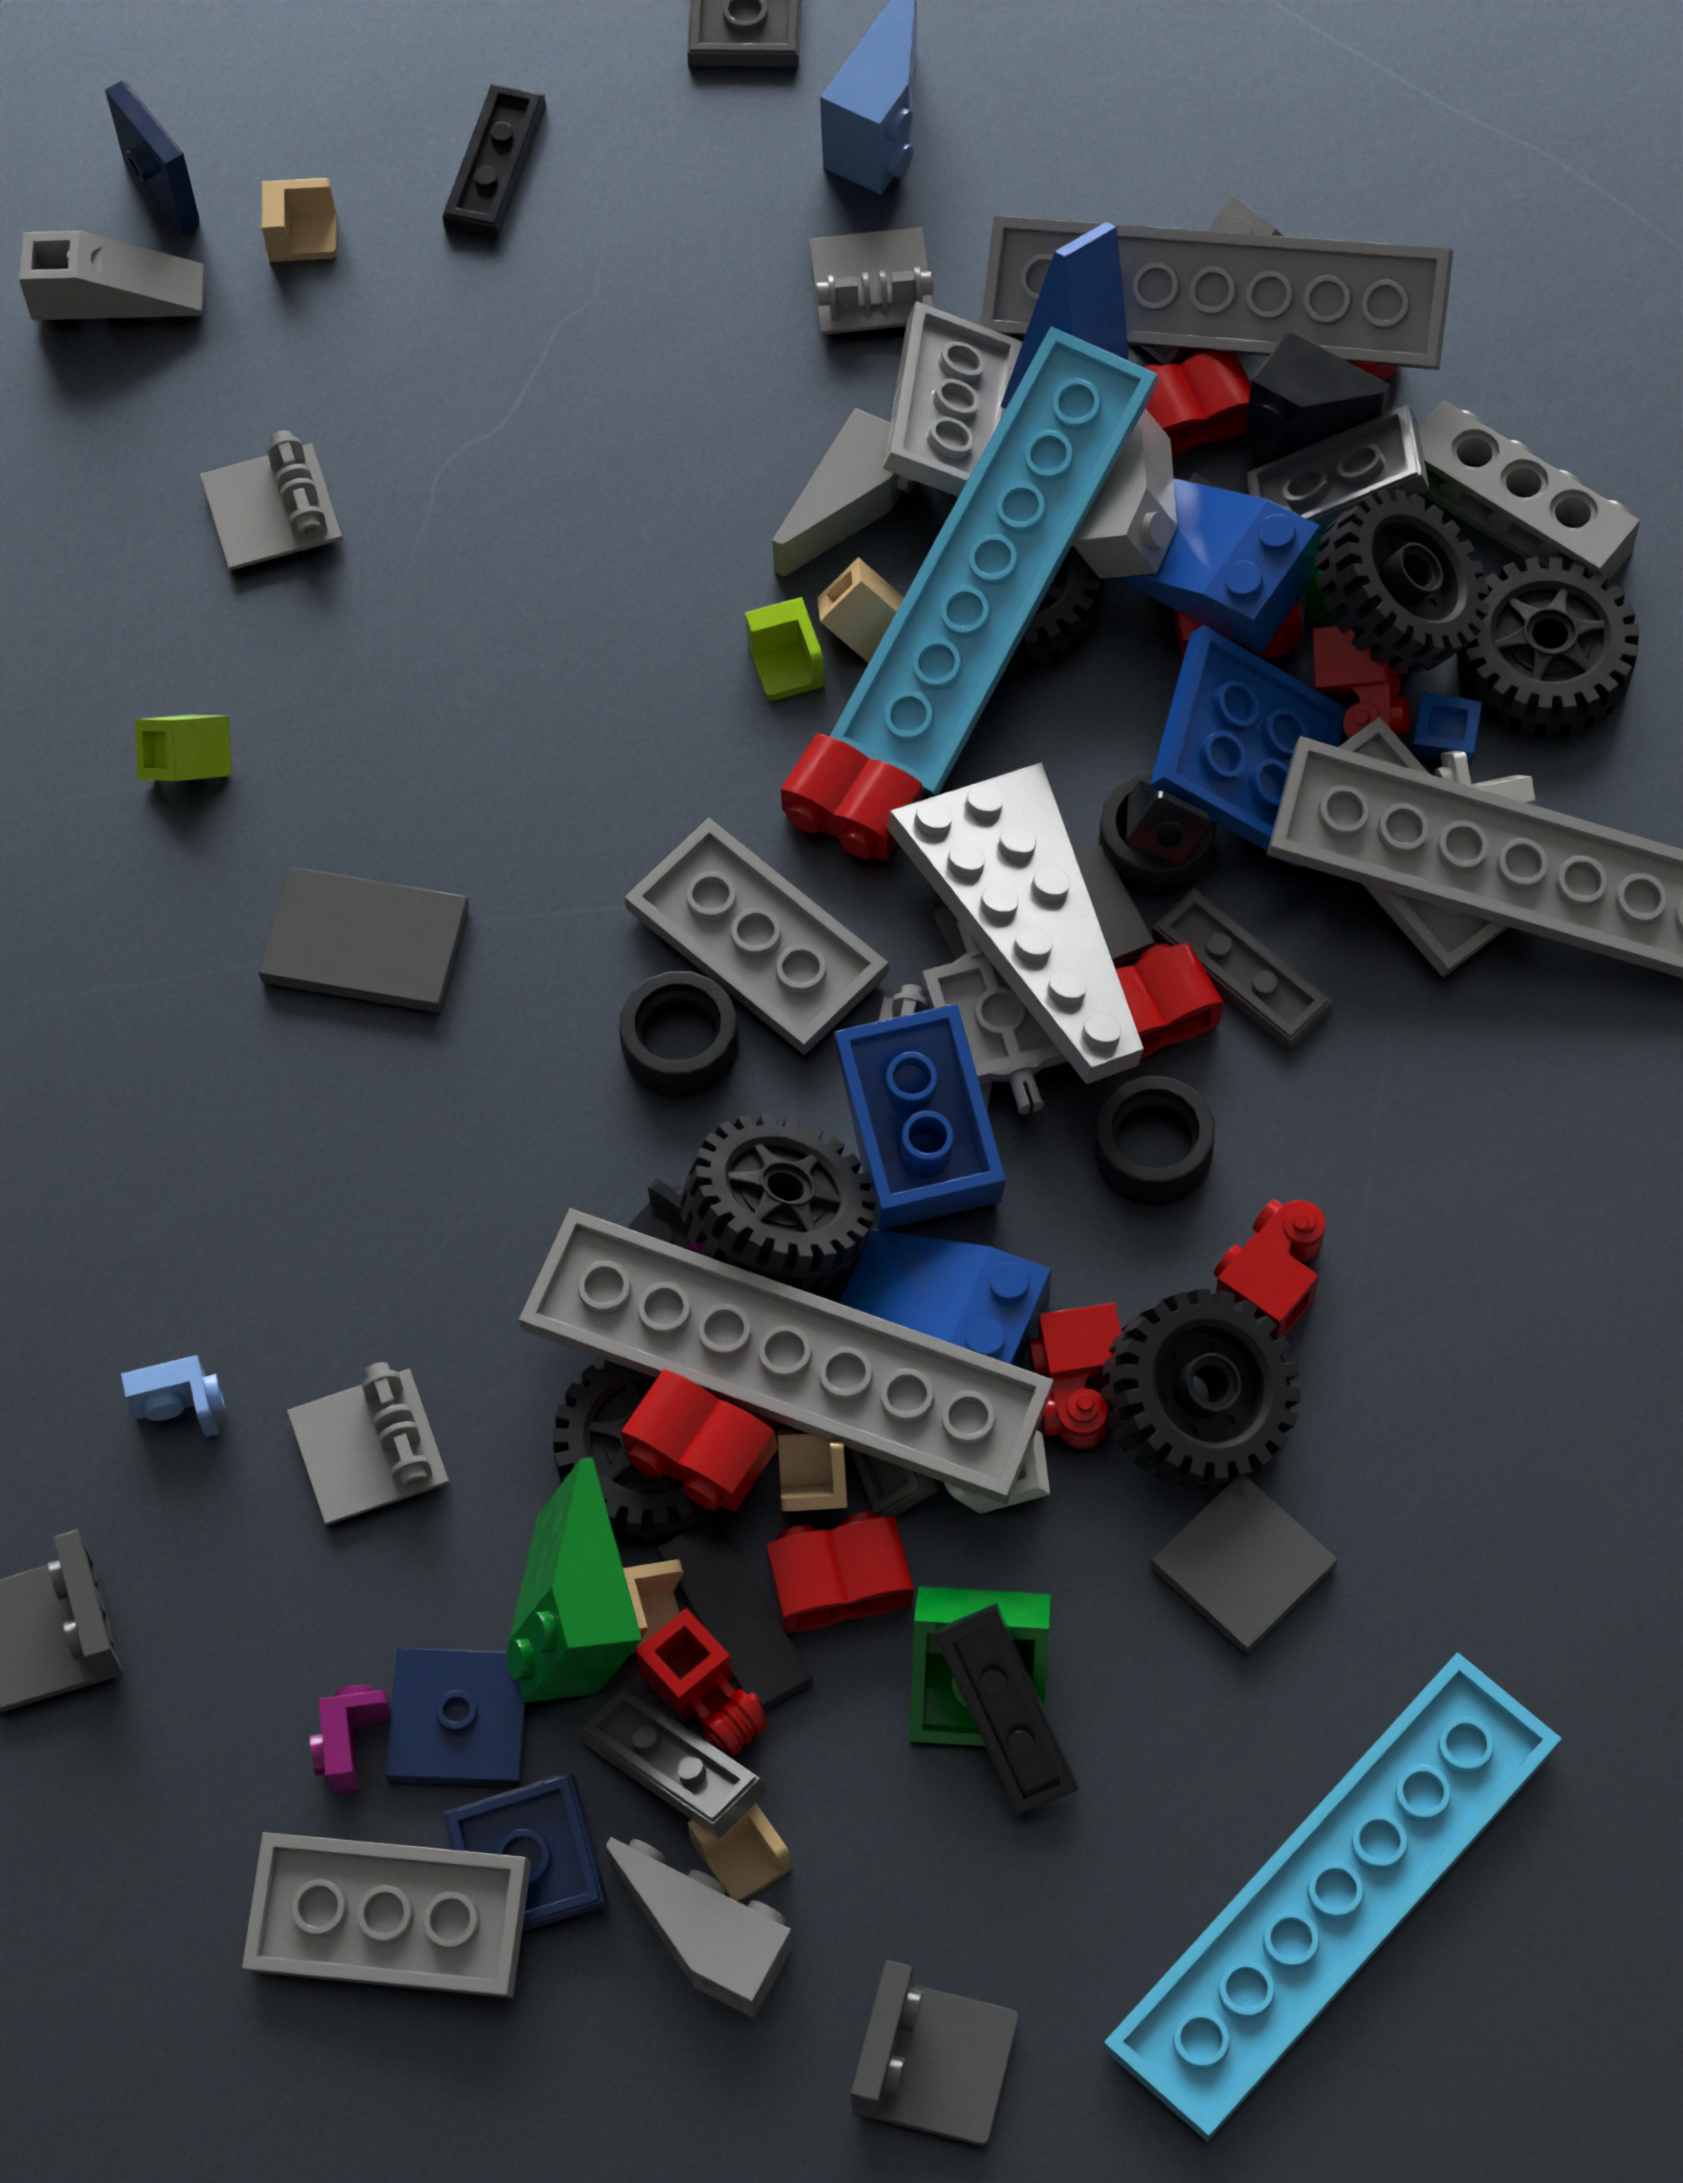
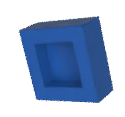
[1412,692,1482,765]

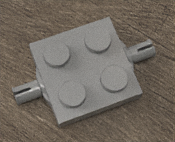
[922,921,1069,1114]

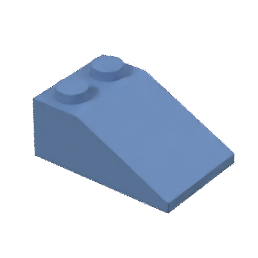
[820,0,917,195]

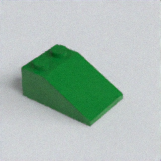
[507,1458,642,1703]

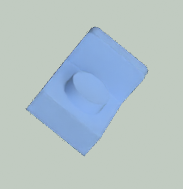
[121,1355,225,1437]

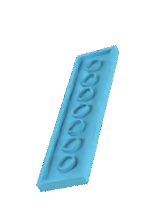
[830,326,1159,797]
[1103,1652,1562,2142]

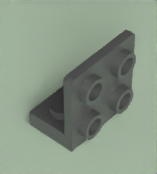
[0,1529,123,1713]
[851,1960,1019,2146]

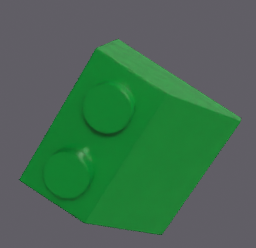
[909,1586,1051,1746]

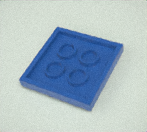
[1150,625,1348,868]

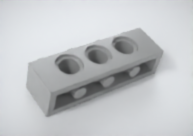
[1419,400,1640,582]

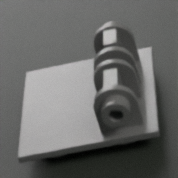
[809,227,934,335]
[200,430,343,571]
[287,1362,449,1526]

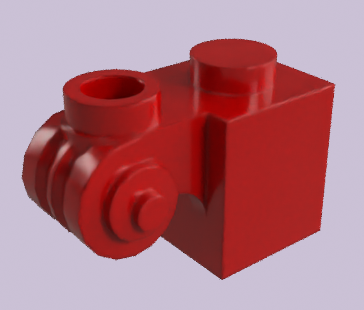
[1313,626,1411,738]
[1214,1199,1326,1340]
[1028,1302,1121,1449]
[635,1608,768,1758]

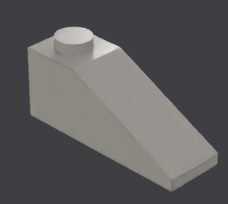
[772,408,917,577]
[1072,408,1177,579]

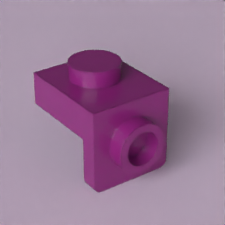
[310,1685,391,1796]

